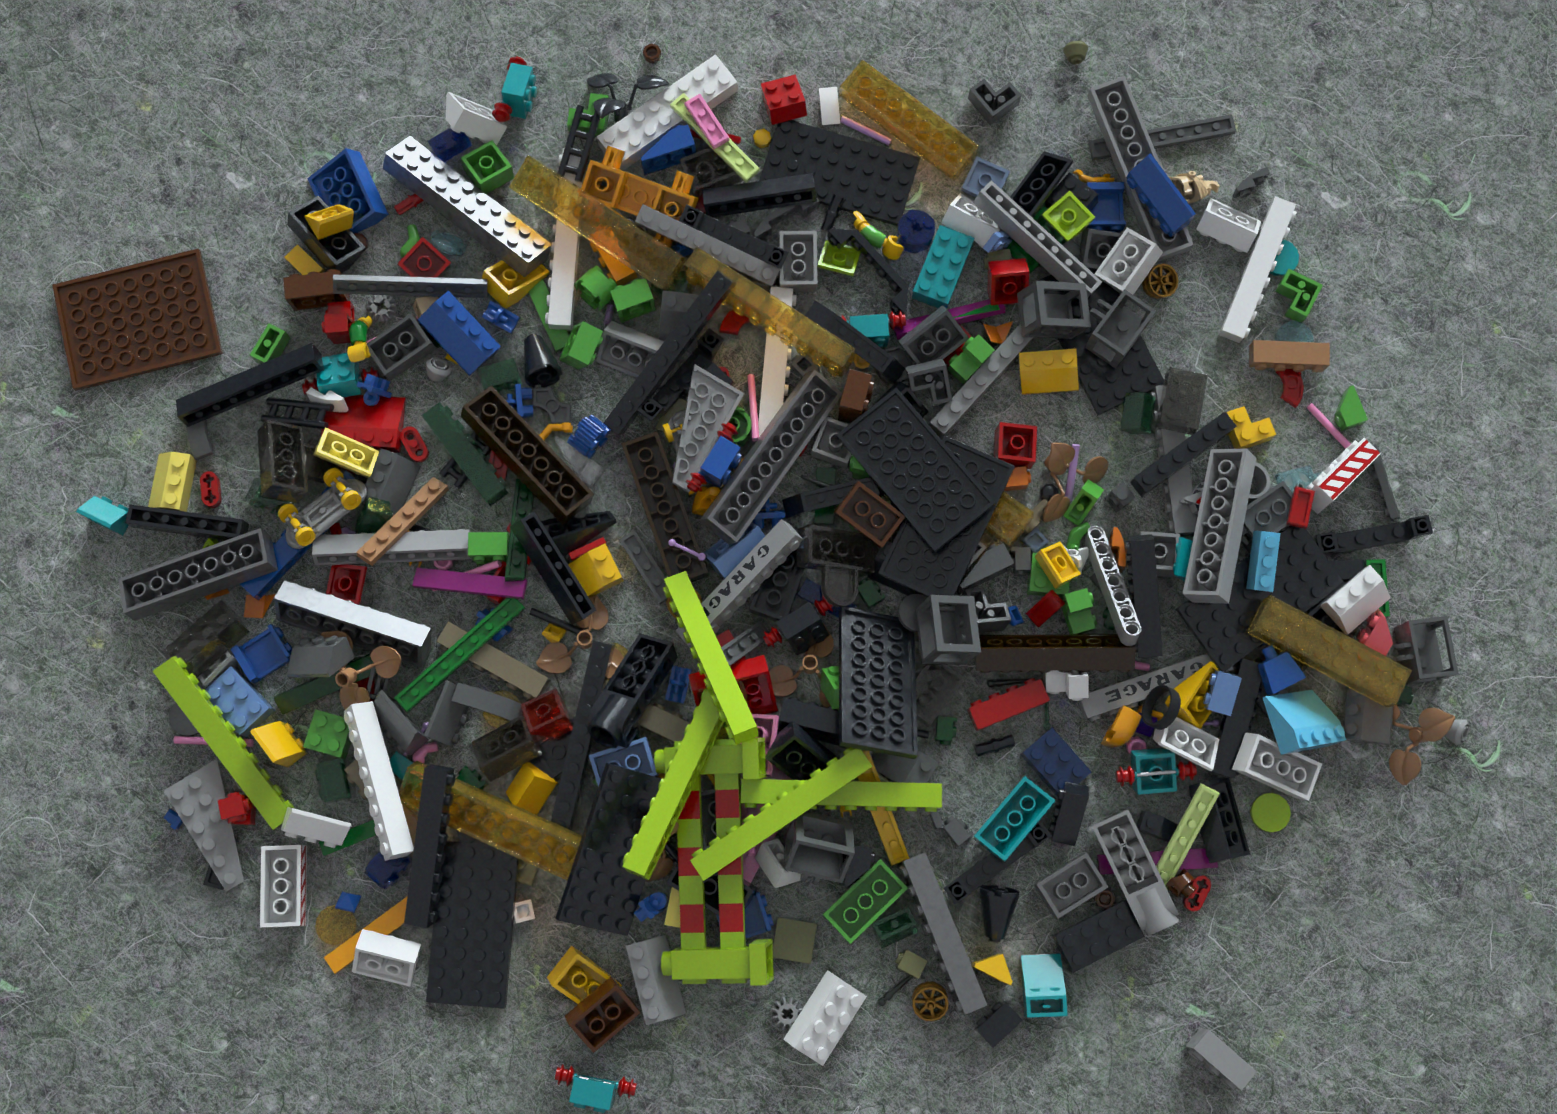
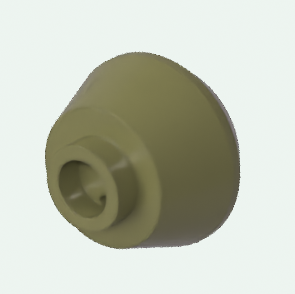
[1063,41,1088,65]

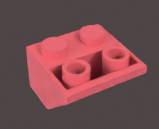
[1357,609,1393,660]

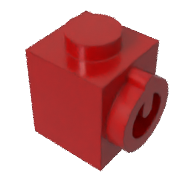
[217,792,251,824]

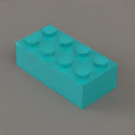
[912,225,975,309]

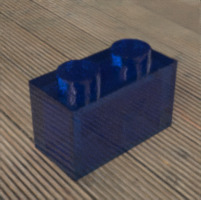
[428,128,472,162]

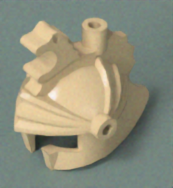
[1168,171,1220,204]

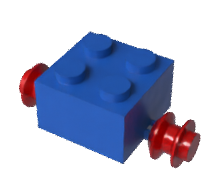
[685,422,742,493]

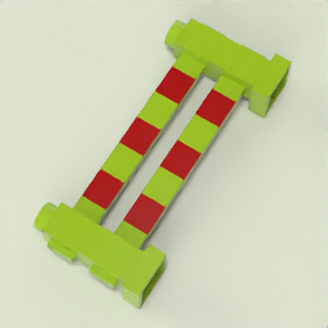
[654,737,774,986]

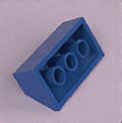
[1126,153,1196,237]
[417,290,501,376]

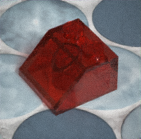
[520,688,573,737]

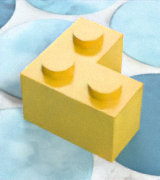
[1226,406,1276,449]

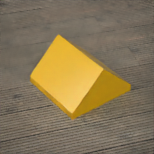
[305,204,354,240]
[1035,541,1081,590]
[505,760,558,815]
[971,954,1013,986]

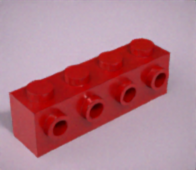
[967,678,1050,731]

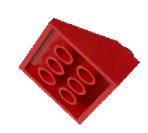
[321,395,406,453]
[688,655,778,726]

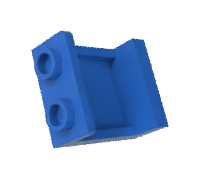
[1086,182,1126,232]
[230,624,292,684]
[716,892,774,939]

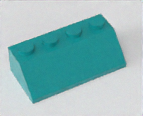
[974,776,1056,862]

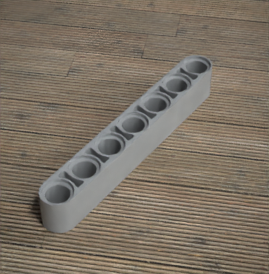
[1084,526,1141,646]

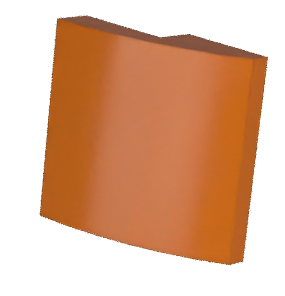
[1109,527,1126,573]

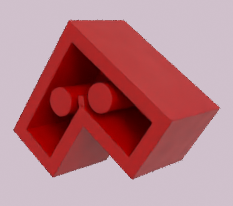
[322,301,355,344]

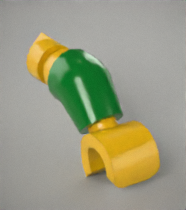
[347,315,372,362]

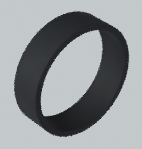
[1142,685,1181,730]

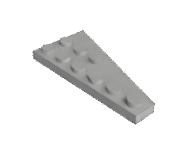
[672,364,744,492]
[163,759,244,892]

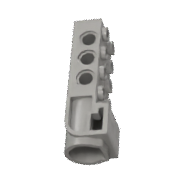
[1092,809,1179,936]

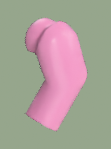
[412,742,439,766]

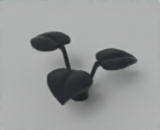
[587,73,670,122]

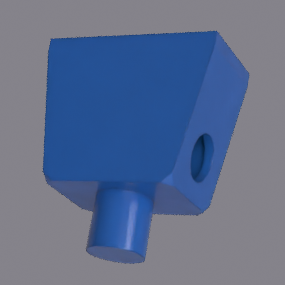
[1258,645,1306,695]

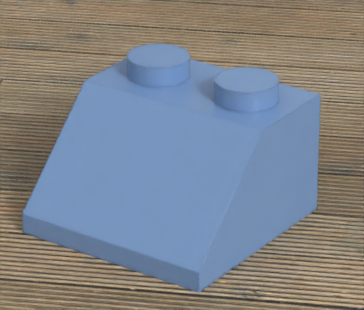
[1203,670,1242,716]

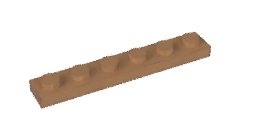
[356,477,449,566]

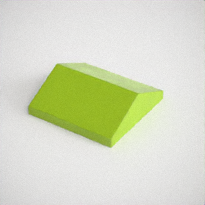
[1042,191,1095,242]
[817,240,861,276]

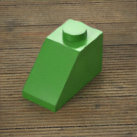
[1334,385,1368,432]
[1063,479,1104,526]

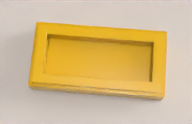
[284,244,324,275]

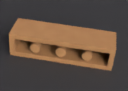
[1249,340,1330,373]

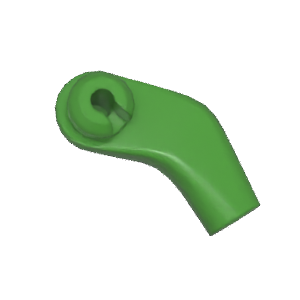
[400,224,420,258]
[1066,522,1090,551]

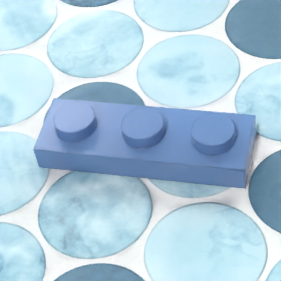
[983,231,1012,253]

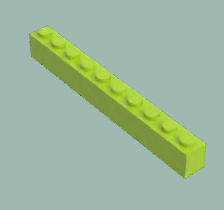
[663,571,759,745]
[153,656,295,830]
[622,688,724,881]
[690,748,872,881]
[741,779,942,812]

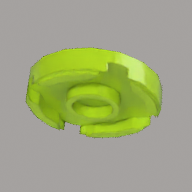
[1250,793,1291,833]

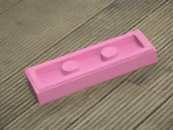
[684,94,730,149]

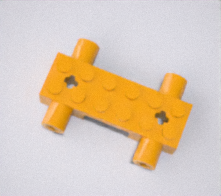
[579,146,699,248]

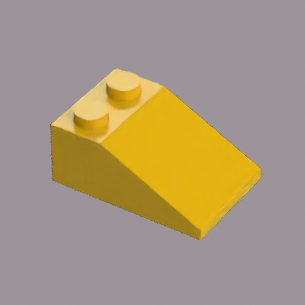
[482,260,550,309]
[568,544,624,598]
[1165,661,1219,729]
[250,721,307,768]
[547,945,622,1004]

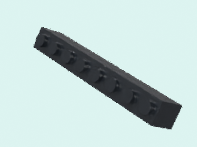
[176,343,324,427]
[404,764,456,929]

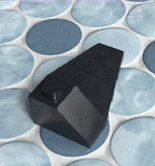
[541,511,617,556]

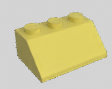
[313,427,379,478]
[148,452,197,512]

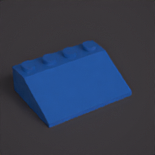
[307,148,389,234]

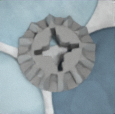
[366,295,397,322]

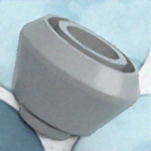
[426,357,451,382]
[1446,719,1470,745]

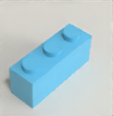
[1246,531,1281,592]

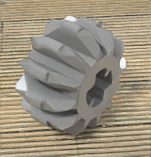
[771,996,803,1031]

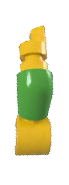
[853,211,904,260]

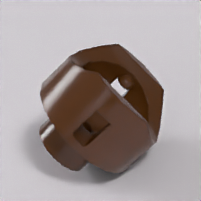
[1165,868,1196,898]

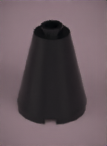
[524,334,562,388]
[980,885,1019,942]

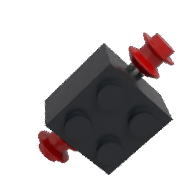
[763,595,834,655]

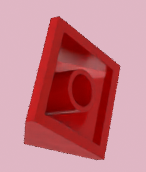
[326,564,367,605]

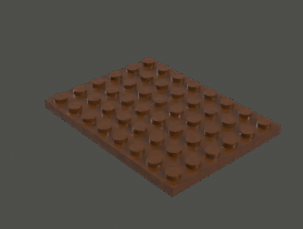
[52,248,223,391]

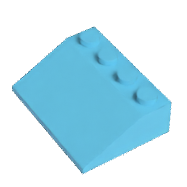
[1262,690,1346,755]

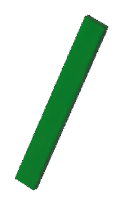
[394,598,525,713]

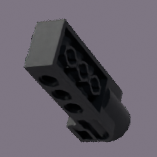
[587,633,678,748]

